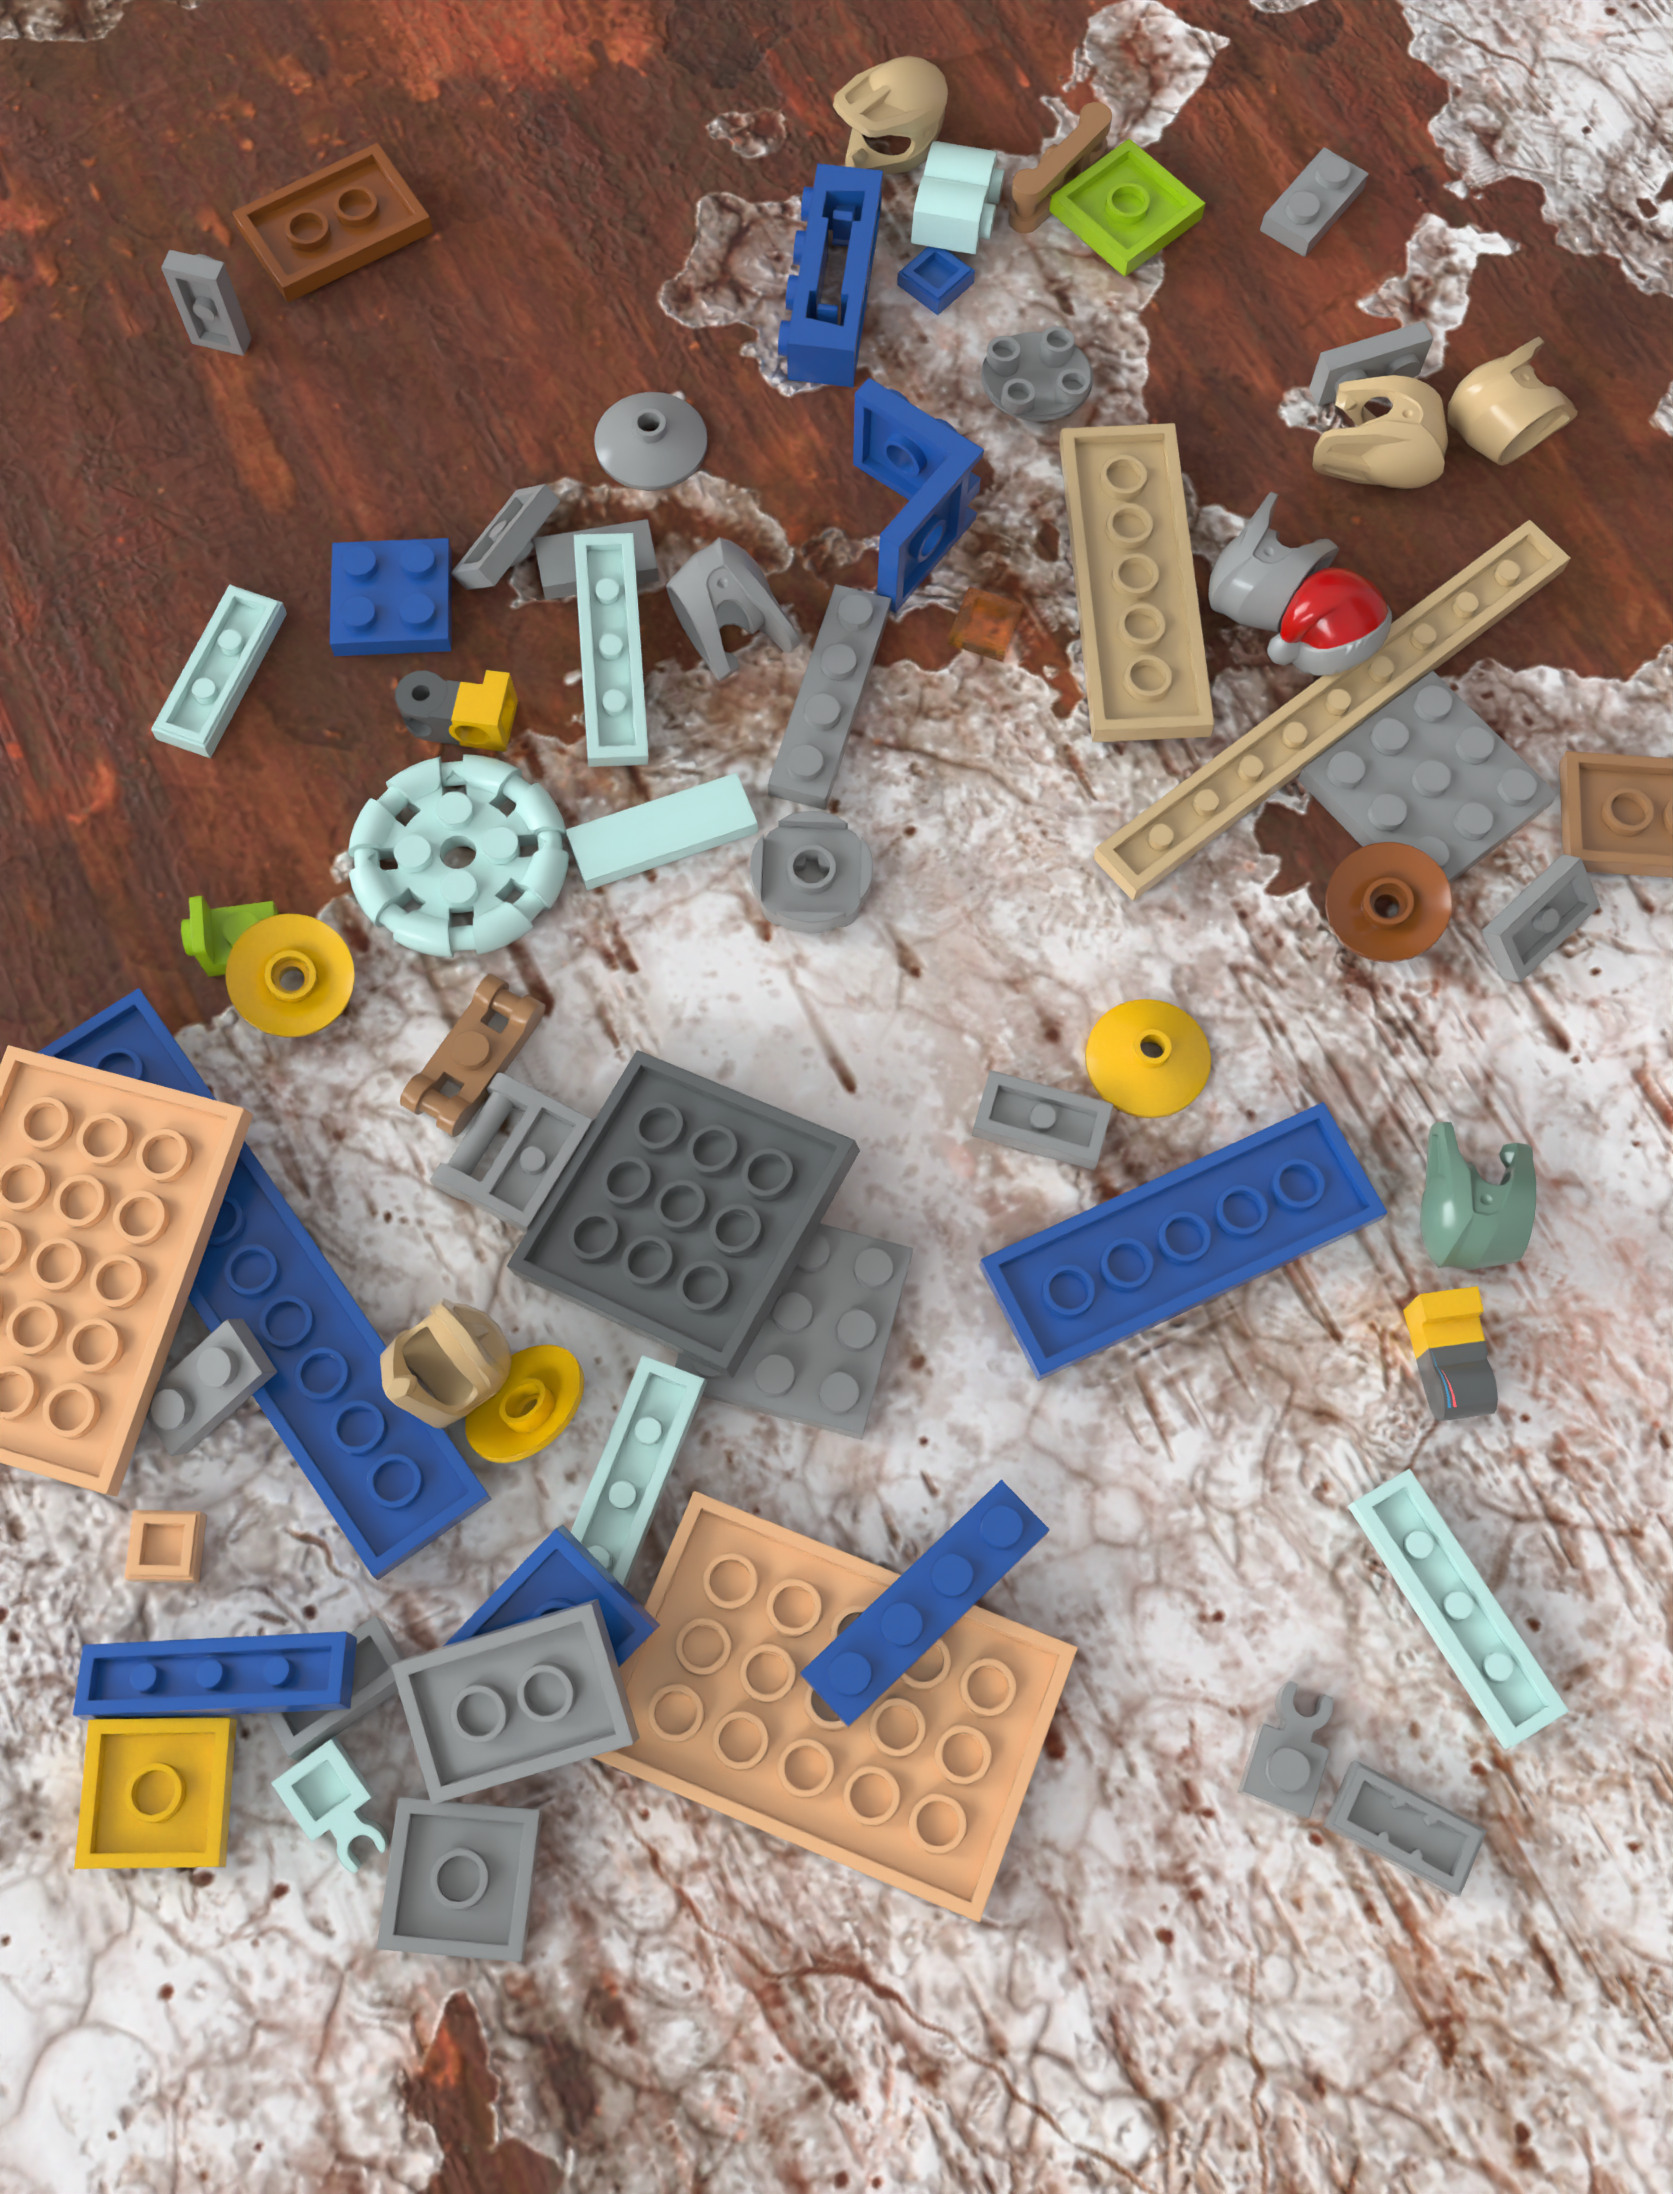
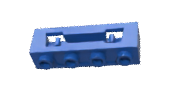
[778,163,883,388]

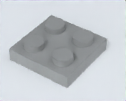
[376,1797,543,1962]

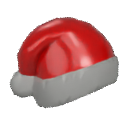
[1267,567,1392,675]

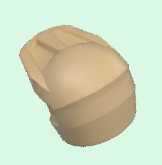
[833,56,948,175]
[1448,336,1578,465]
[1312,375,1448,489]
[380,1298,512,1429]

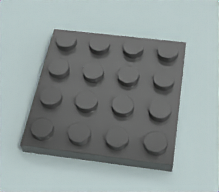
[506,1050,860,1378]

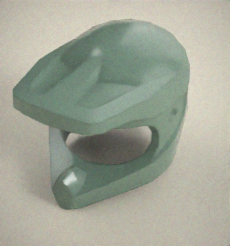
[1420,1122,1536,1270]

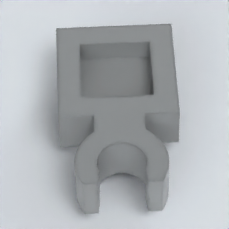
[1237,1681,1333,1819]

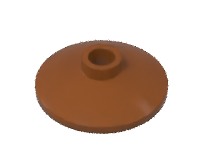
[1325,842,1452,963]

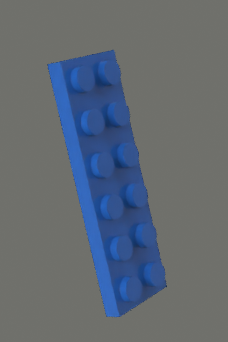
[979,1102,1388,1381]

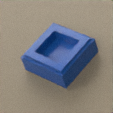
[897,246,975,316]

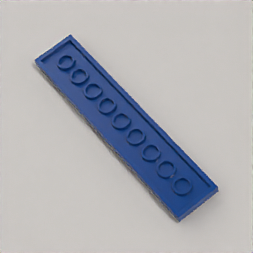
[37,988,492,1580]

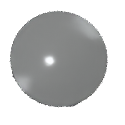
[981,326,1093,421]

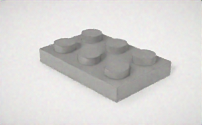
[391,1599,640,1805]

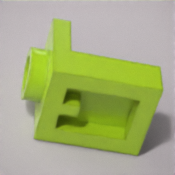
[181,896,279,977]

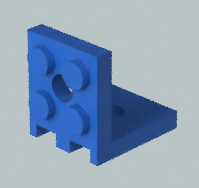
[853,378,984,613]

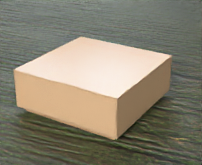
[125,1510,207,1583]

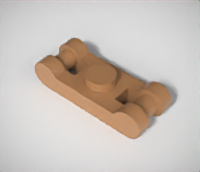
[1008,102,1112,234]
[399,973,545,1137]

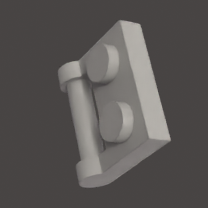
[430,1072,594,1233]

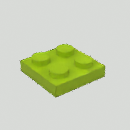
[1049,138,1206,277]

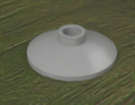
[594,392,707,491]

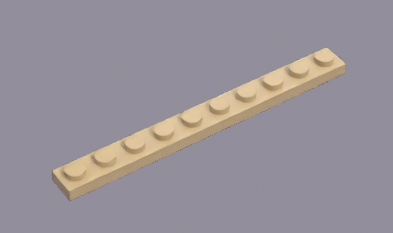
[1093,519,1571,901]

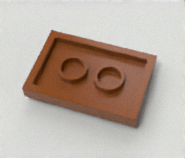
[232,142,433,303]

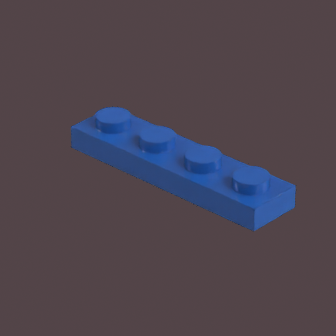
[800,1479,1050,1728]
[73,1631,357,1721]

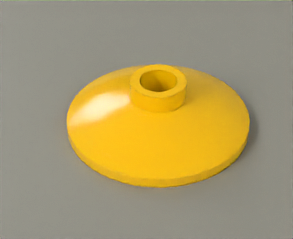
[225,914,355,1038]
[1085,999,1211,1118]
[465,1344,585,1463]

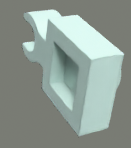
[271,1736,389,1873]

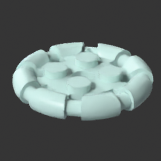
[348,754,569,958]

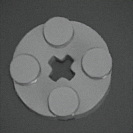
[750,811,873,933]

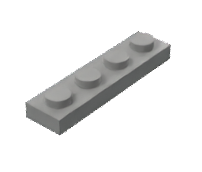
[768,584,891,810]

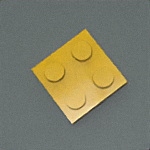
[74,1718,237,1869]

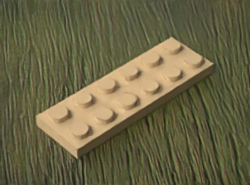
[1059,423,1214,742]

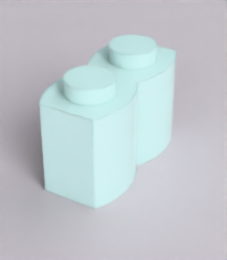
[911,141,1005,254]

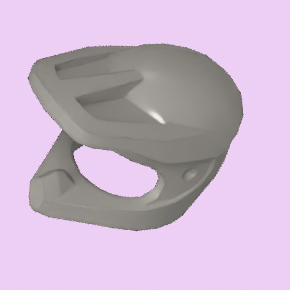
[1208,491,1339,633]
[666,537,801,682]

